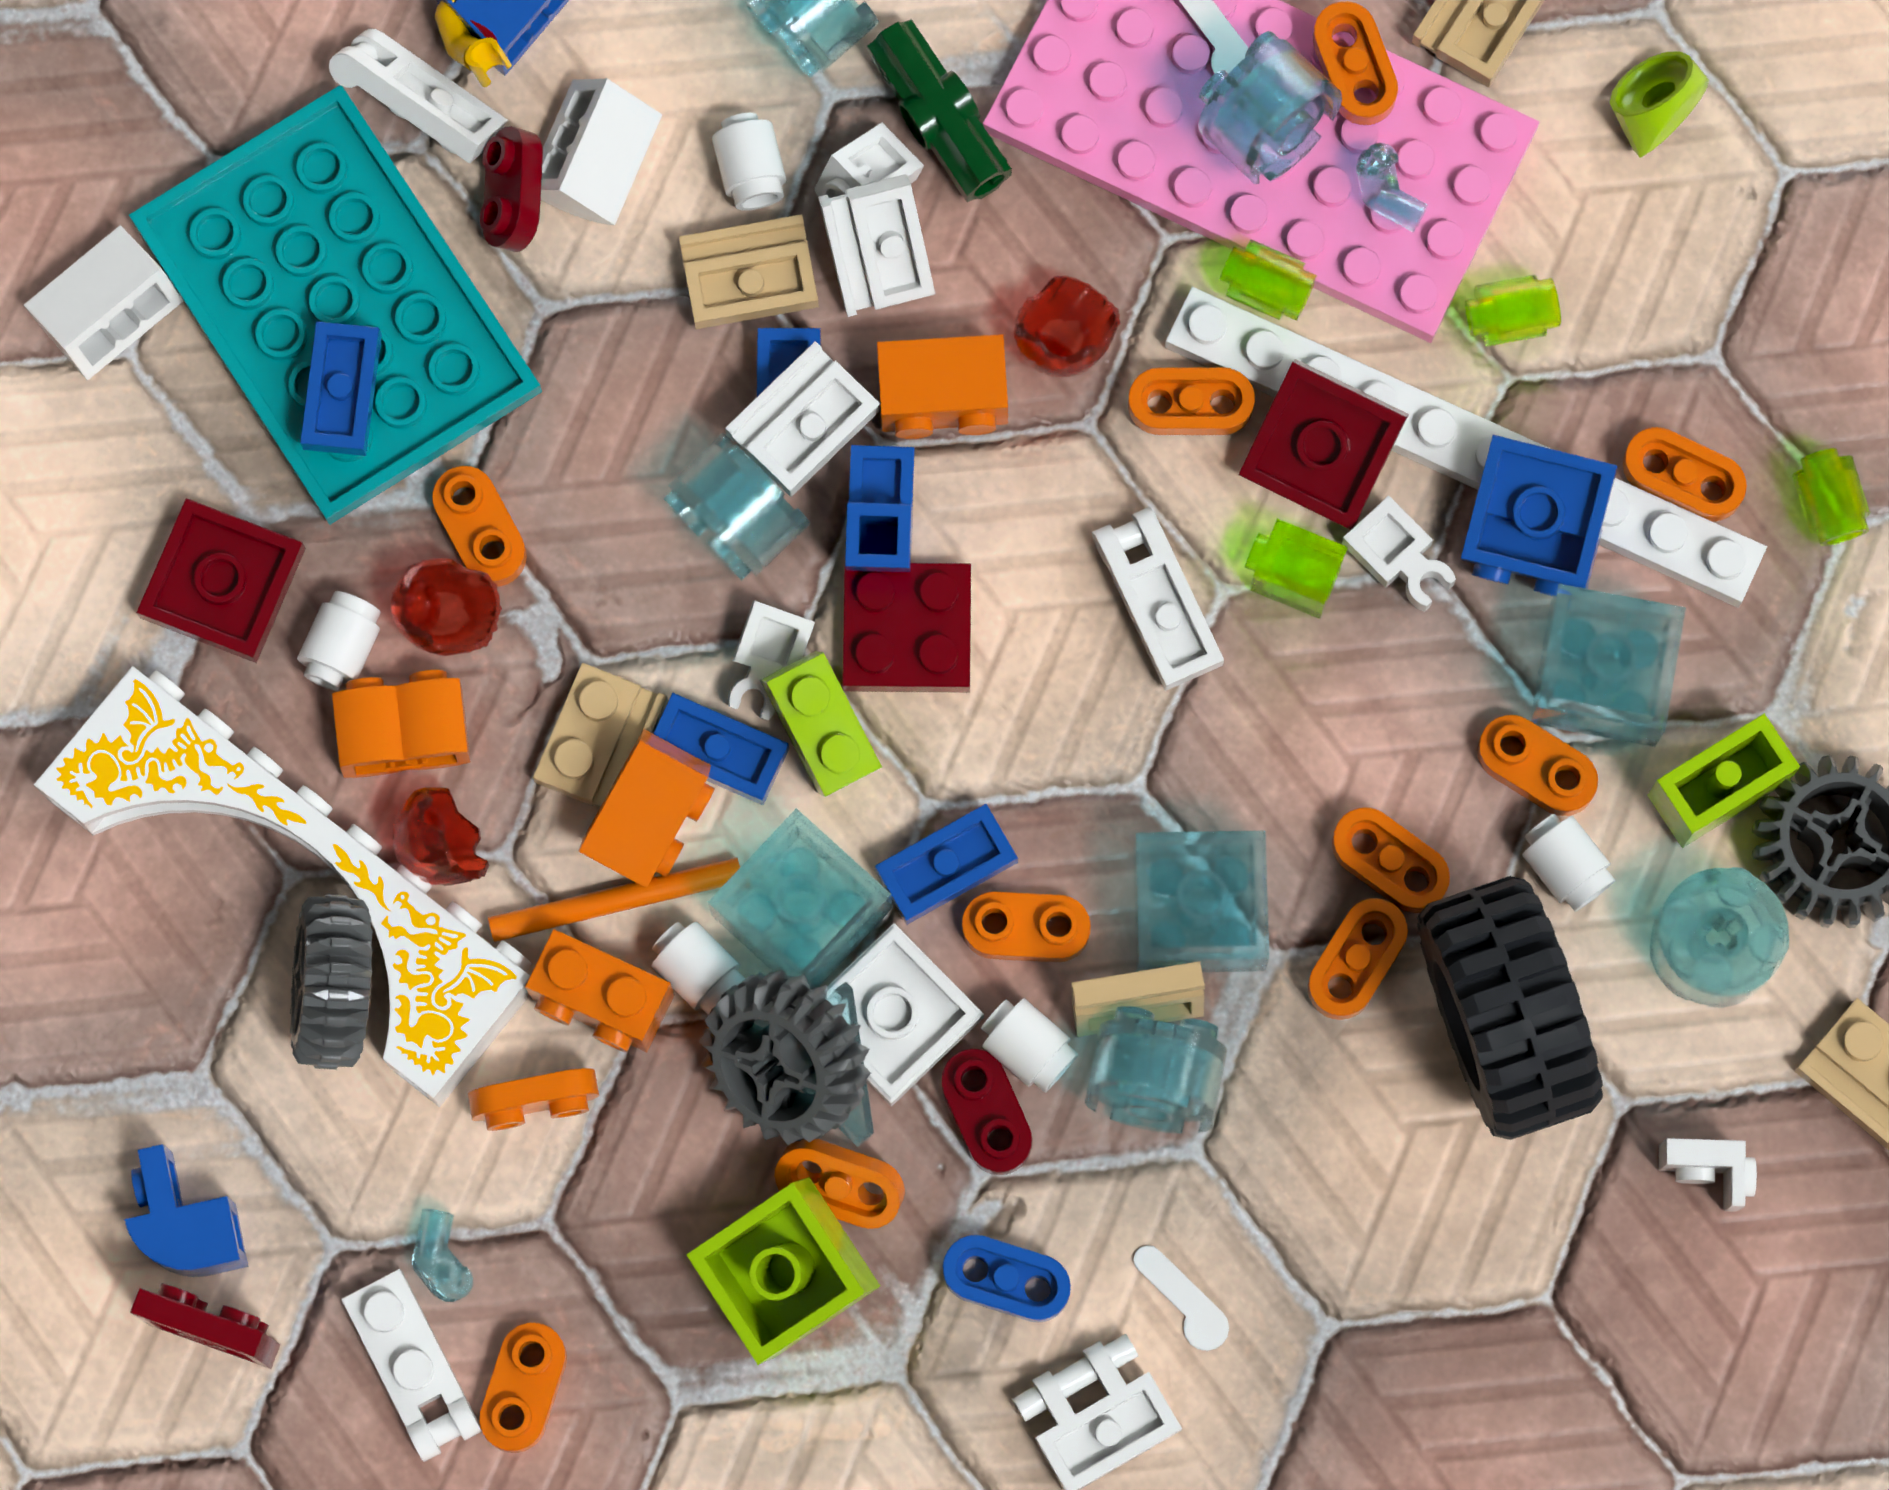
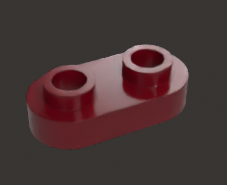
[480,126,543,252]
[941,1049,1032,1175]

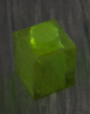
[1244,519,1348,619]

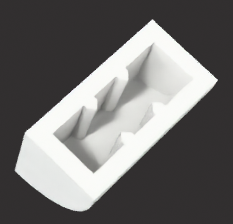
[541,79,663,225]
[24,225,183,380]

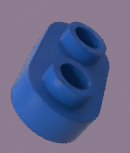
[943,1235,1071,1322]

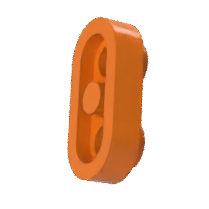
[1313,1,1398,125]
[1128,367,1255,435]
[1623,427,1747,522]
[432,466,527,587]
[1477,715,1598,816]
[1332,807,1450,913]
[962,892,1091,962]
[1308,898,1408,1020]
[467,1068,599,1131]
[775,1138,905,1229]
[479,1323,567,1453]

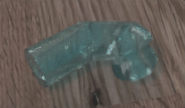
[1356,143,1428,232]
[412,1208,473,1302]

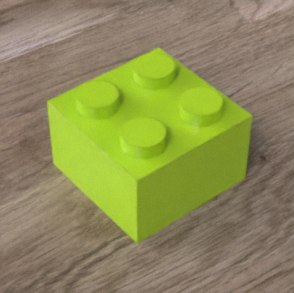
[686,1177,881,1365]

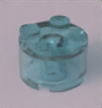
[744,0,879,78]
[1198,31,1342,184]
[664,432,811,581]
[1650,867,1789,1008]
[1085,1006,1227,1134]

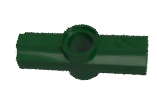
[867,19,1012,202]

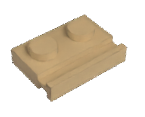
[1412,0,1545,88]
[679,214,819,329]
[533,662,668,807]
[1072,961,1205,1037]
[1794,998,1889,1150]

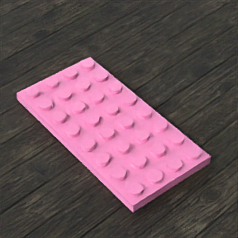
[983,0,1540,343]

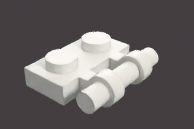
[1012,1334,1182,1490]

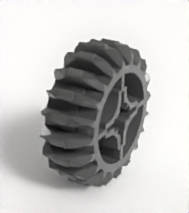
[1752,755,1889,928]
[290,894,373,1070]
[699,969,871,1145]

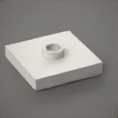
[827,923,984,1107]

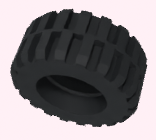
[1417,876,1603,1140]

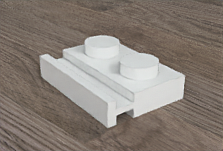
[818,174,935,317]
[725,341,881,497]

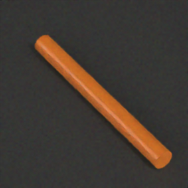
[488,857,744,942]

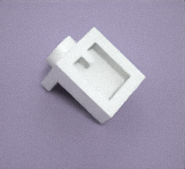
[815,123,924,198]
[1659,1138,1757,1212]

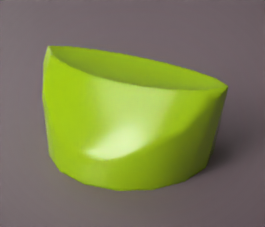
[1610,51,1709,158]

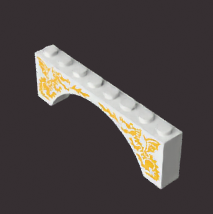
[34,666,532,1107]

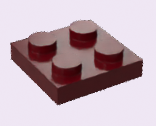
[1238,359,1409,530]
[136,498,306,663]
[843,563,971,693]
[130,1283,280,1369]

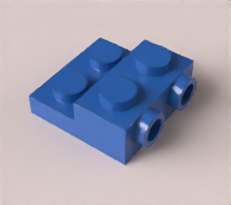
[1461,435,1618,600]

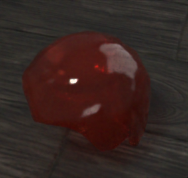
[1013,275,1120,377]
[391,558,502,656]
[392,787,490,886]

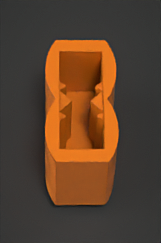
[332,670,471,778]

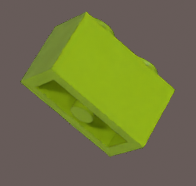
[760,651,882,797]
[1647,713,1800,848]

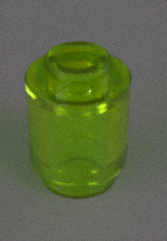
[1219,239,1318,321]
[1465,274,1561,347]
[1792,448,1871,546]

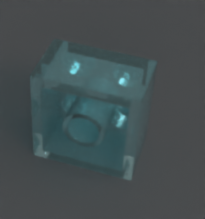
[1530,584,1686,747]
[708,808,893,990]
[1133,830,1269,972]

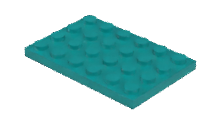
[129,85,542,525]

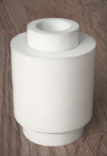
[712,113,786,210]
[297,591,381,691]
[1522,813,1616,912]
[652,922,745,1015]
[981,998,1079,1093]

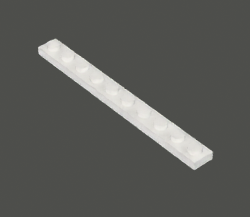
[1165,287,1767,608]

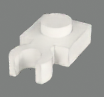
[1342,496,1456,612]
[728,601,815,720]

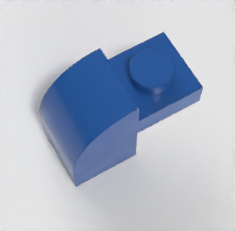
[845,445,915,572]
[124,1144,249,1277]

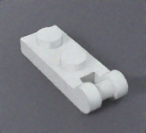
[329,29,508,164]
[1092,507,1224,691]
[341,1269,482,1462]

